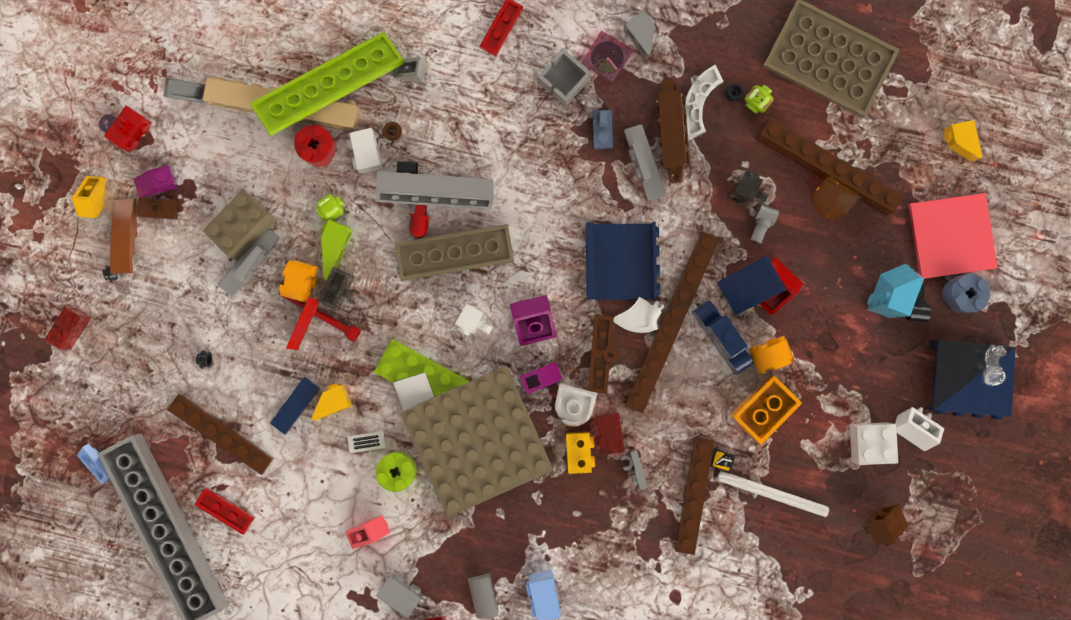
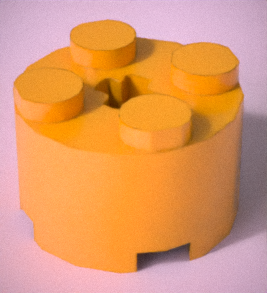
[279,260,318,302]
[749,336,795,375]

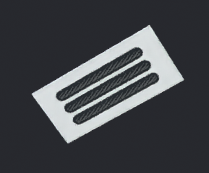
[347,431,386,453]

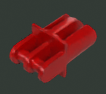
[409,204,431,238]

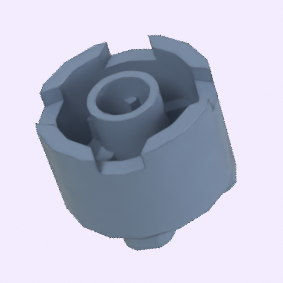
[942,274,990,313]

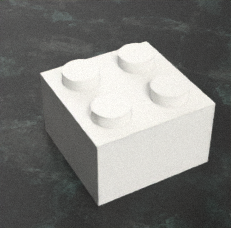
[850,422,898,465]

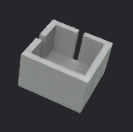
[537,48,592,107]

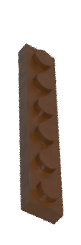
[167,394,274,475]
[675,436,715,555]

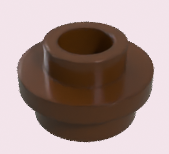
[383,122,402,141]

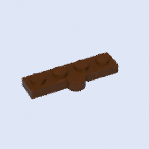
[588,315,618,393]

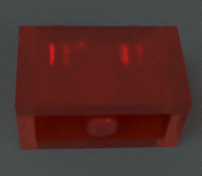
[44,307,92,350]
[592,412,625,455]

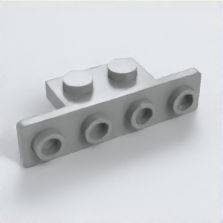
[624,124,666,201]
[218,229,280,297]

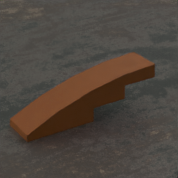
[110,199,137,274]

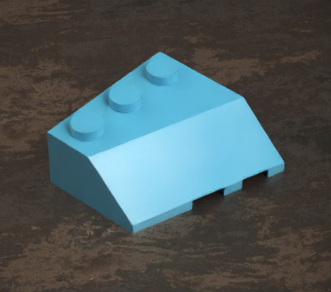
[867,264,924,318]

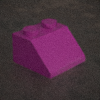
[510,295,557,346]

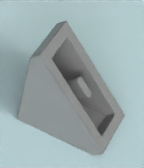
[394,57,426,84]

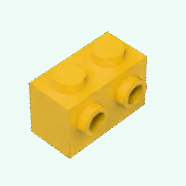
[566,432,595,474]

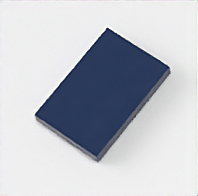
[717,255,786,315]

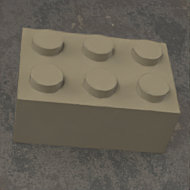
[202,189,277,261]

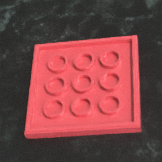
[908,193,998,279]

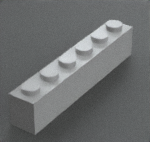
[375,171,494,209]

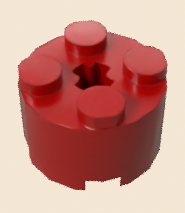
[294,125,337,167]

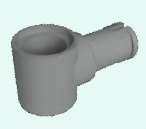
[751,204,779,244]

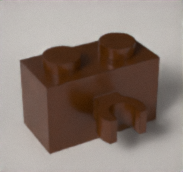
[863,504,909,546]

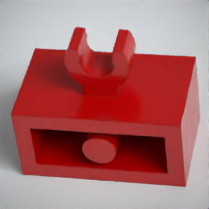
[104,105,152,153]

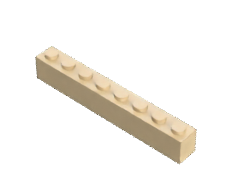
[202,76,361,132]

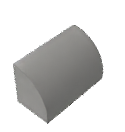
[468,573,499,619]

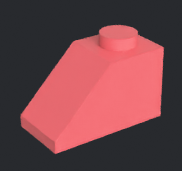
[345,515,390,549]

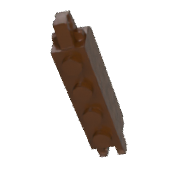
[656,76,690,184]

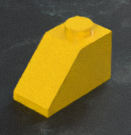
[944,120,983,162]
[72,176,106,218]
[312,383,353,421]

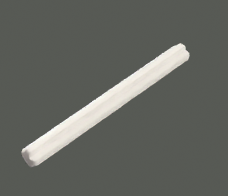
[717,471,829,517]

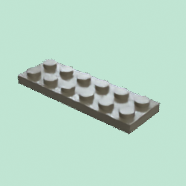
[395,224,514,281]

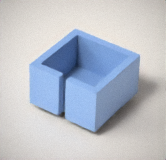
[526,570,561,620]

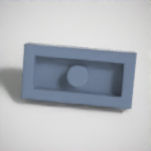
[592,110,613,149]

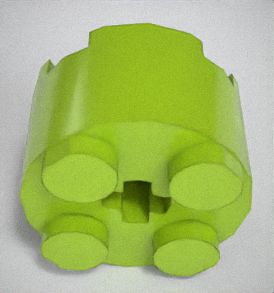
[376,451,417,492]

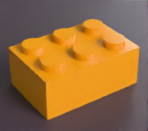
[729,375,802,445]

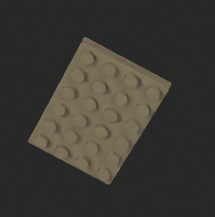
[763,0,900,118]

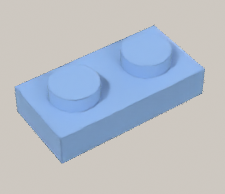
[77,443,110,484]

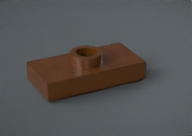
[137,198,179,220]

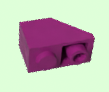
[520,361,562,394]

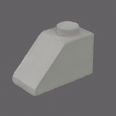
[624,11,655,60]

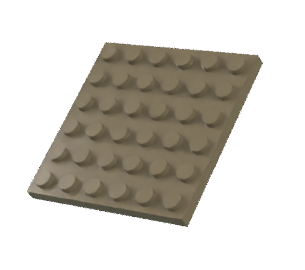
[400,365,554,518]

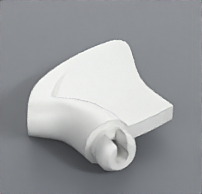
[614,297,664,333]

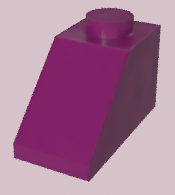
[133,165,178,198]

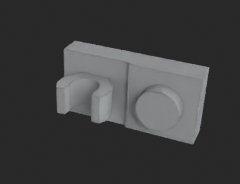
[620,449,648,490]

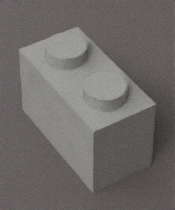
[376,573,423,618]

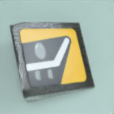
[710,448,736,473]

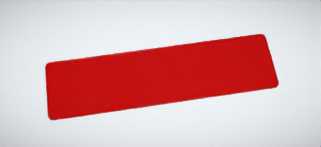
[286,298,320,350]

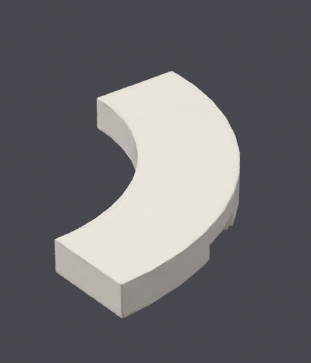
[685,65,724,141]

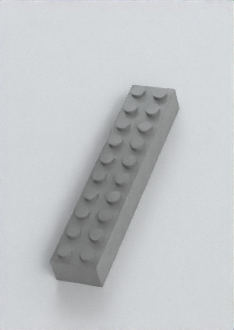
[97,433,228,620]

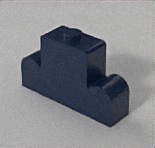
[691,300,754,375]

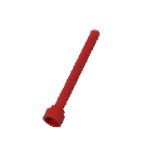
[278,292,361,343]

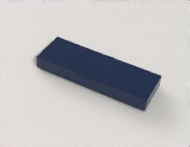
[270,377,321,435]

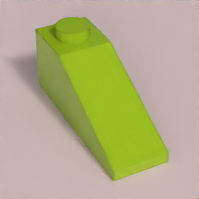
[321,219,353,283]

